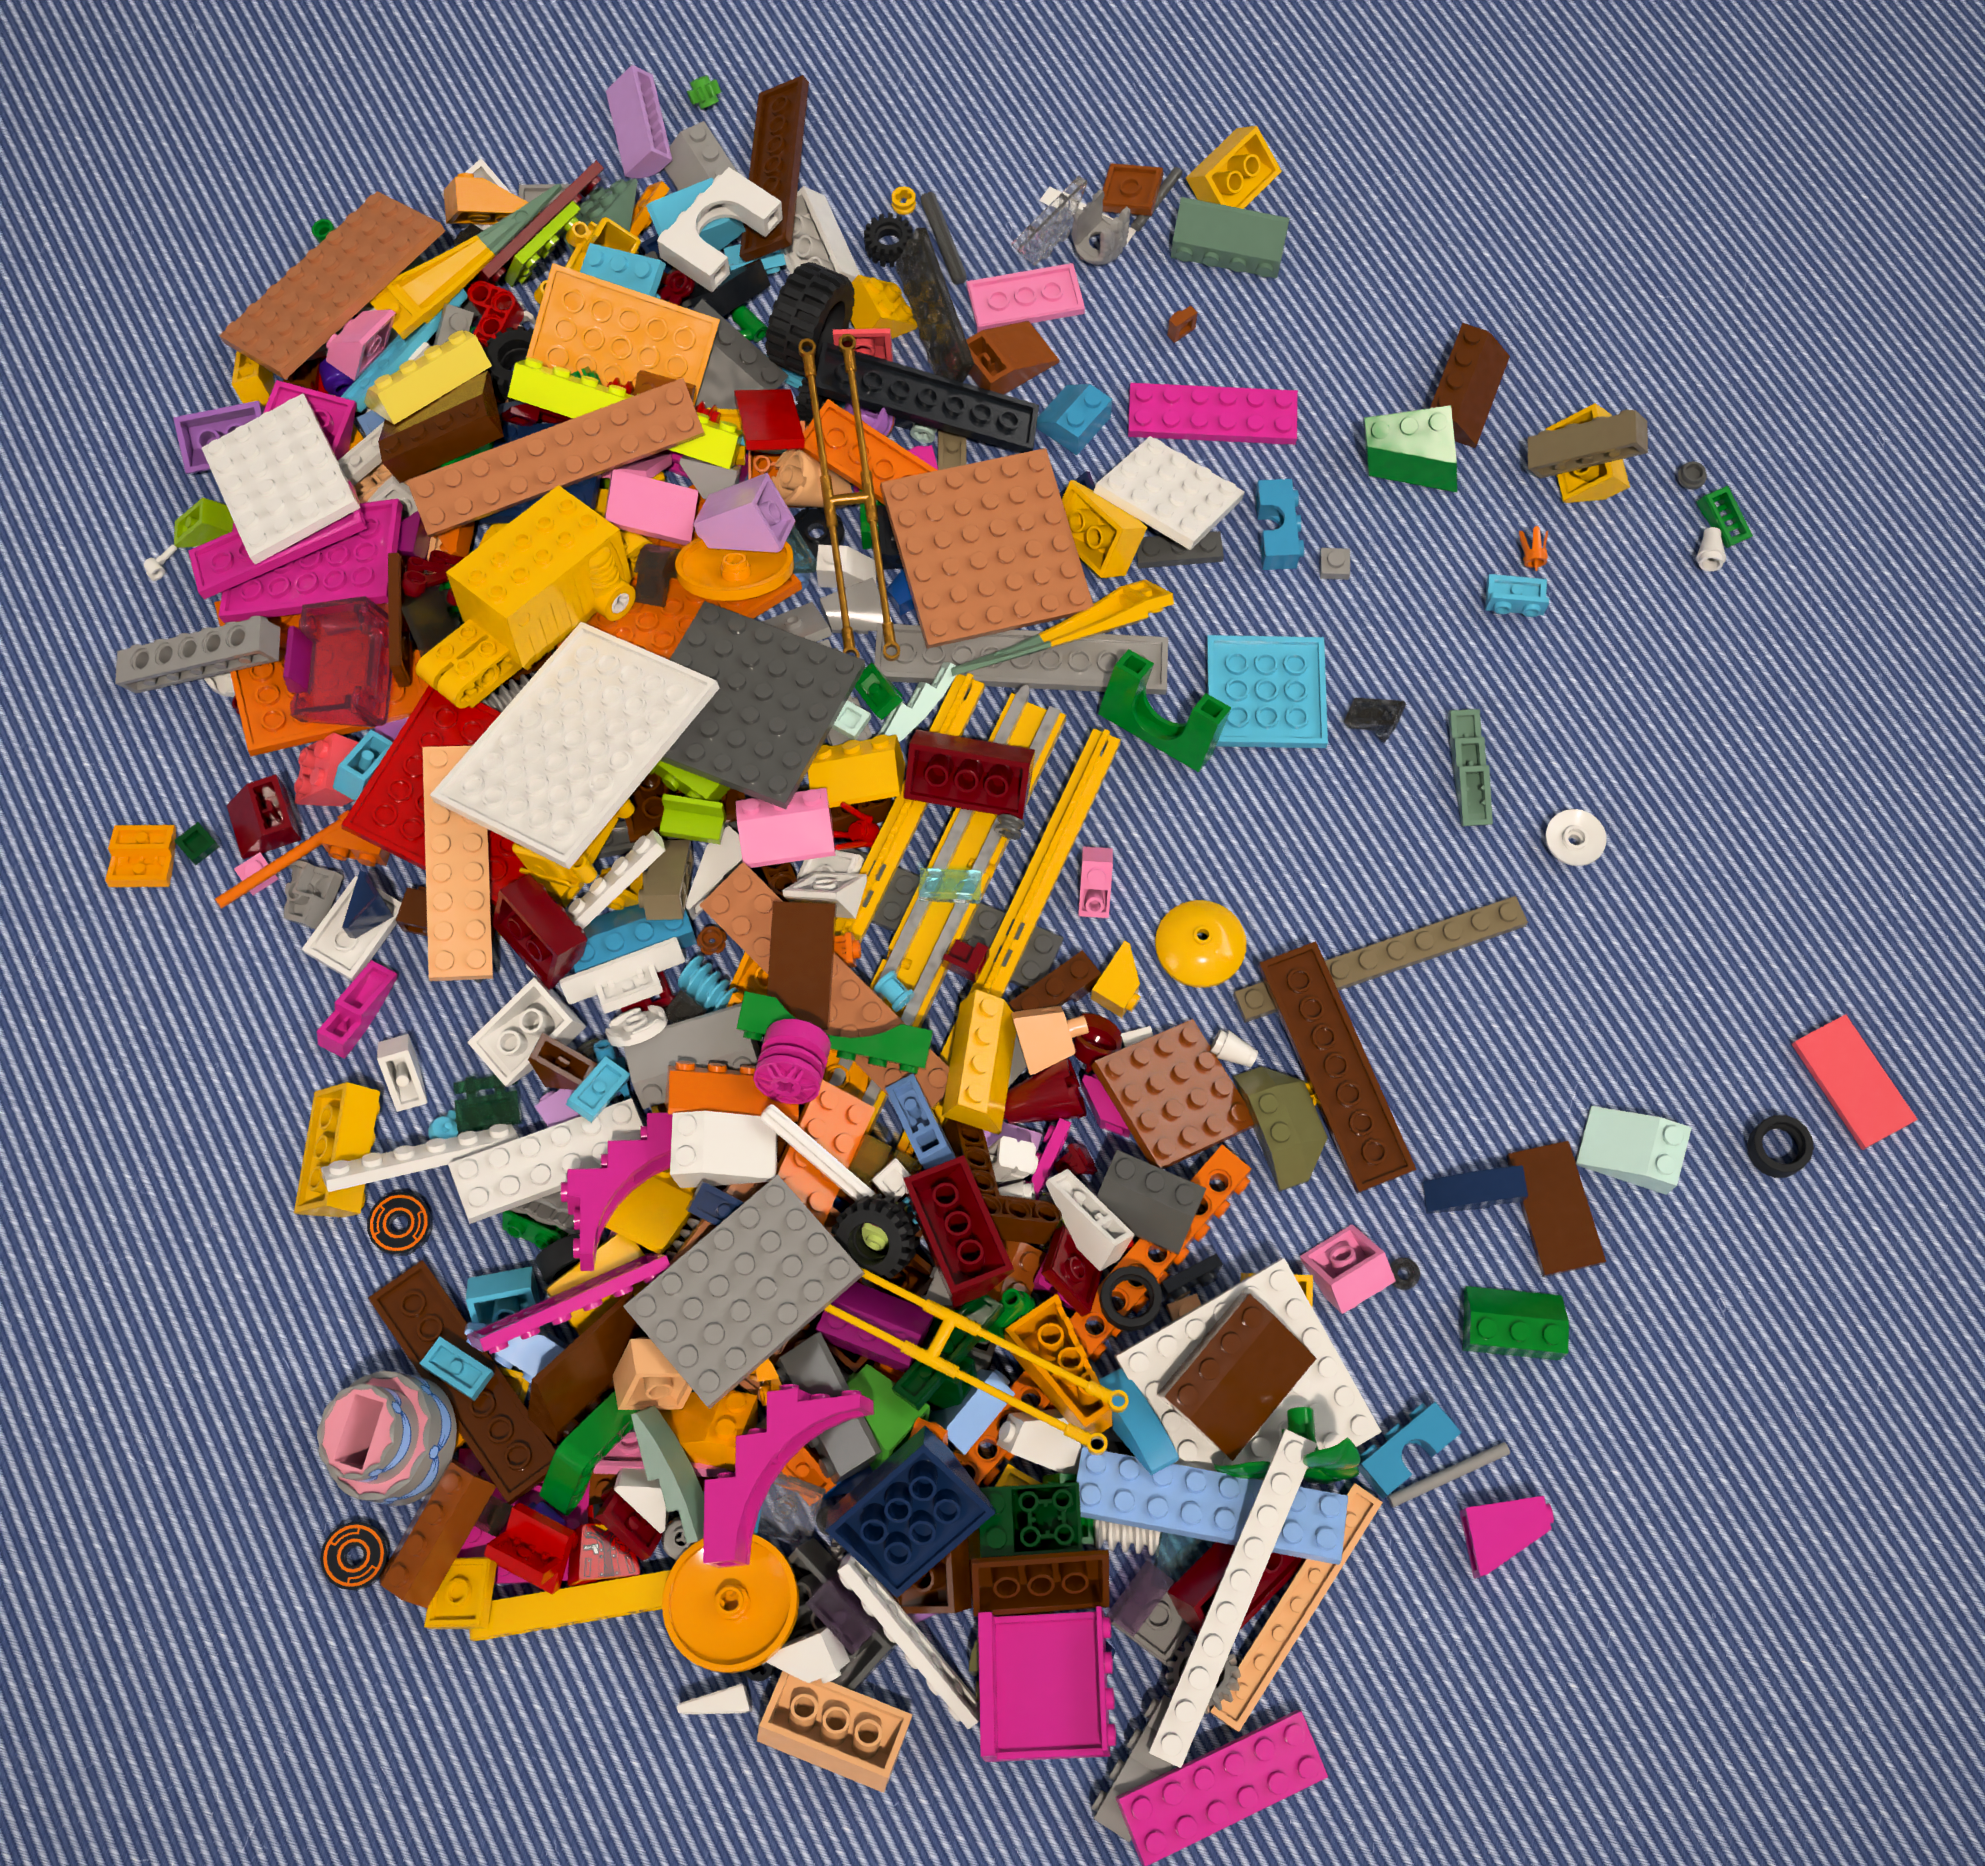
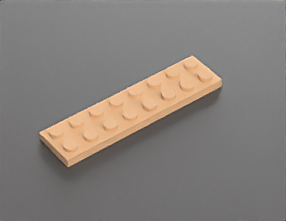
[423,746,493,981]

